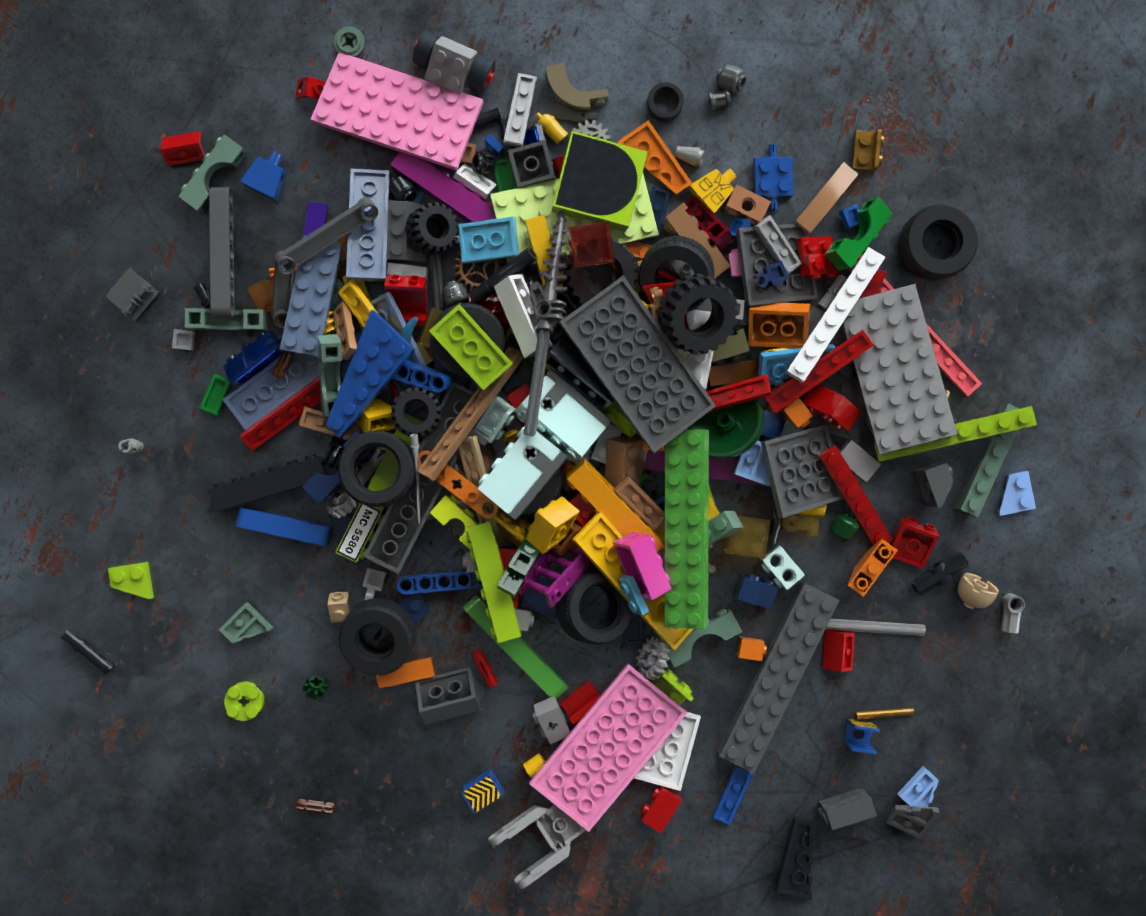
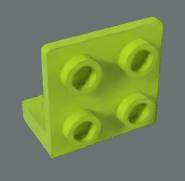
[650,668,694,705]

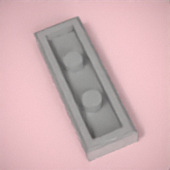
[754,215,802,274]

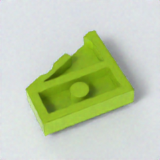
[108,562,154,599]

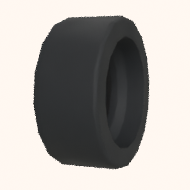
[647,82,684,122]

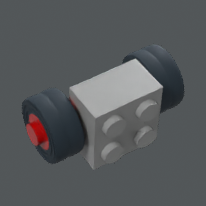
[412,30,495,94]

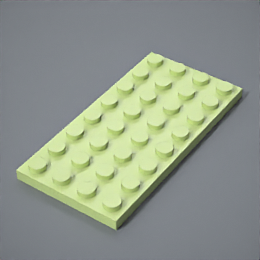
[490,173,659,266]

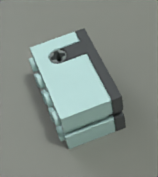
[514,370,611,462]
[478,427,568,520]

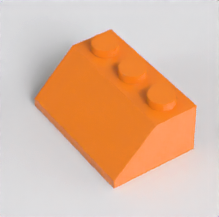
[748,303,810,348]

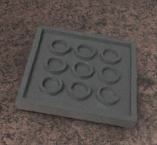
[736,224,818,307]
[761,424,844,518]

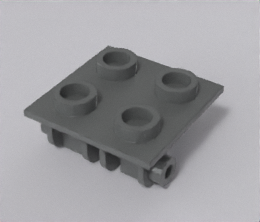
[105,268,160,321]

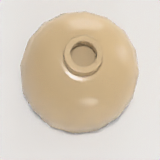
[958,573,999,609]

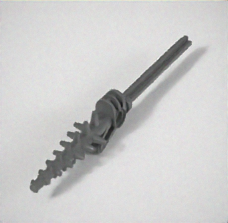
[524,211,567,436]

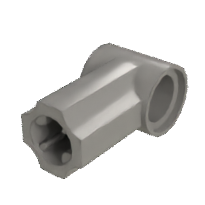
[1000,593,1025,633]

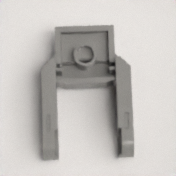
[488,804,586,889]

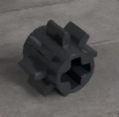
[472,150,496,175]

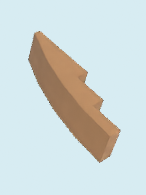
[795,162,858,234]

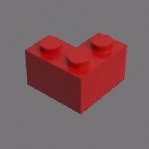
[803,385,861,431]

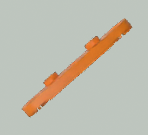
[418,451,499,518]

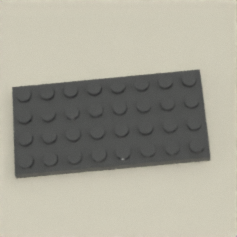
[559,276,716,453]

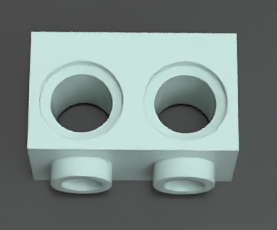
[760,544,805,590]

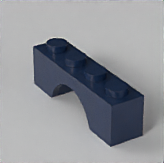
[302,431,375,503]

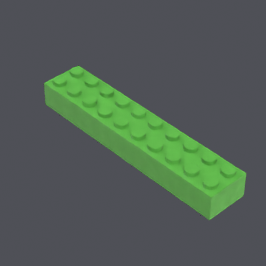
[665,430,709,629]

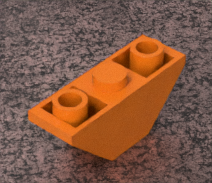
[847,539,898,597]

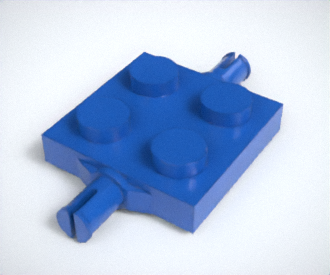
[753,144,793,211]

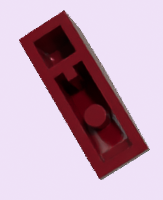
[685,195,734,252]

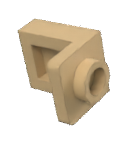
[327,592,350,623]

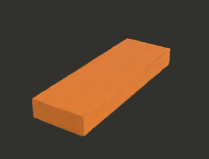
[376,657,435,689]

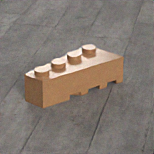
[663,202,730,279]
[605,434,648,488]

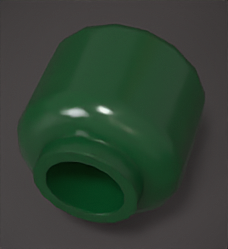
[830,512,859,542]

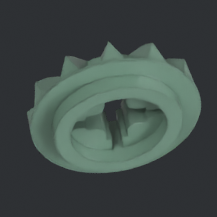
[334,26,365,57]

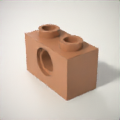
[724,185,771,226]

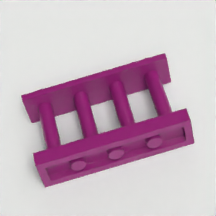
[517,538,592,608]

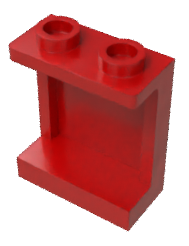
[384,274,428,327]

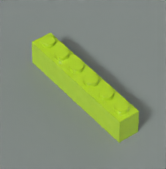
[465,521,522,643]

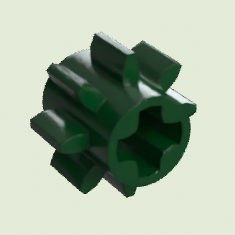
[302,675,328,700]

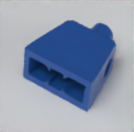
[240,151,286,202]

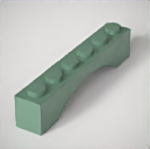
[954,404,1019,517]

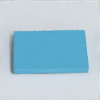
[458,216,519,264]

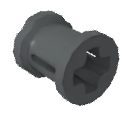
[708,89,731,111]

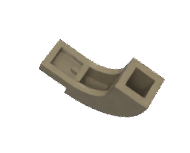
[546,63,609,112]

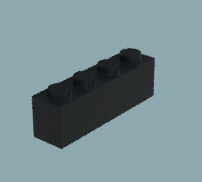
[546,337,614,411]

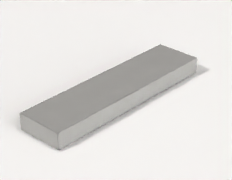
[503,73,537,147]

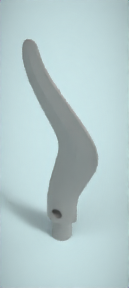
[410,434,420,524]

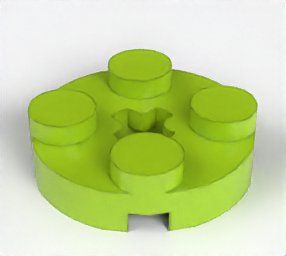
[224,681,264,721]

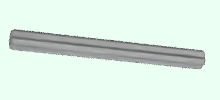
[825,619,926,636]

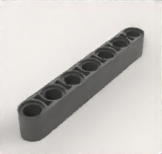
[209,187,235,318]

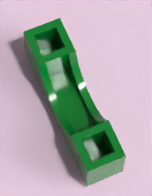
[825,197,893,270]

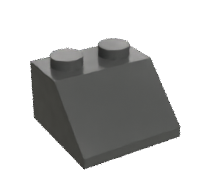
[915,463,954,508]

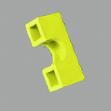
[430,495,483,551]

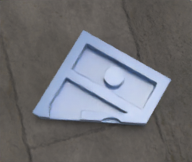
[733,441,770,486]
[997,471,1036,516]
[897,766,939,807]

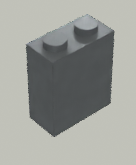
[818,788,877,830]

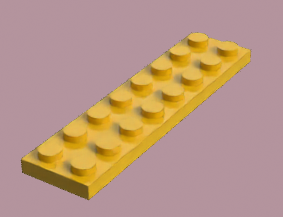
[572,512,693,651]

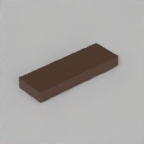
[707,359,759,387]

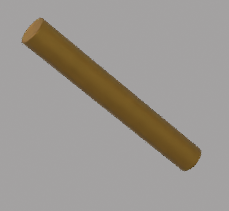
[855,708,914,720]

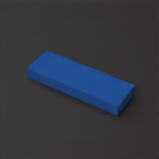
[712,765,753,826]

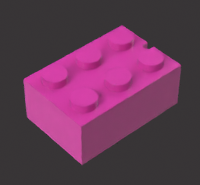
[612,532,671,600]

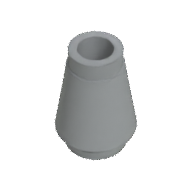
[675,146,705,166]

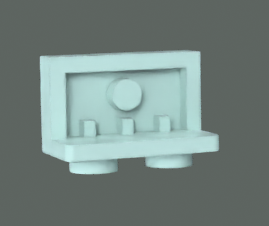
[476,396,516,443]

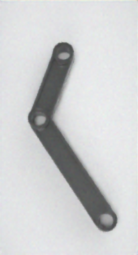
[270,197,378,328]

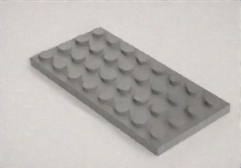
[843,284,957,454]

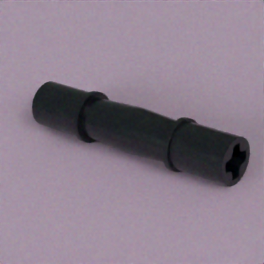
[469,247,538,305]

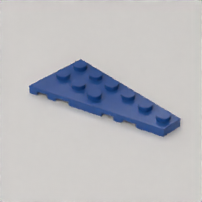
[326,310,416,438]

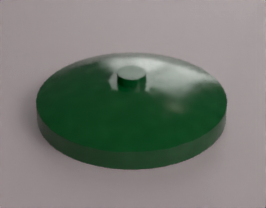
[687,383,764,459]

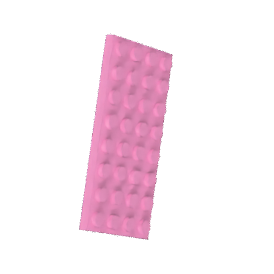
[311,52,484,171]
[529,663,687,832]

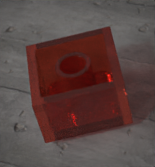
[566,221,615,268]

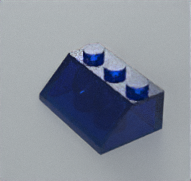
[223,331,283,385]

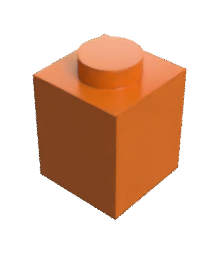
[780,398,813,428]
[737,636,767,661]

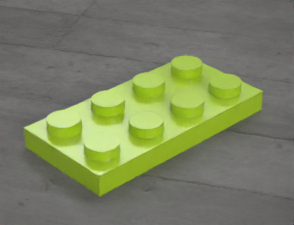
[429,304,513,390]

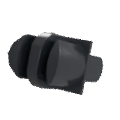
[321,436,348,470]

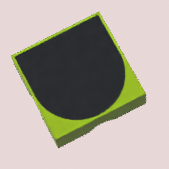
[551,131,648,232]

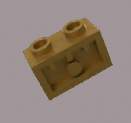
[851,129,884,172]

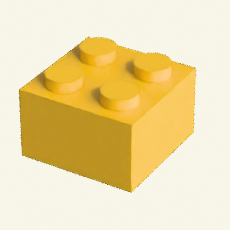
[526,497,580,554]

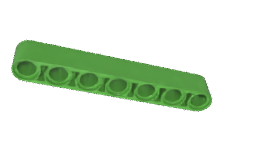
[463,594,569,700]

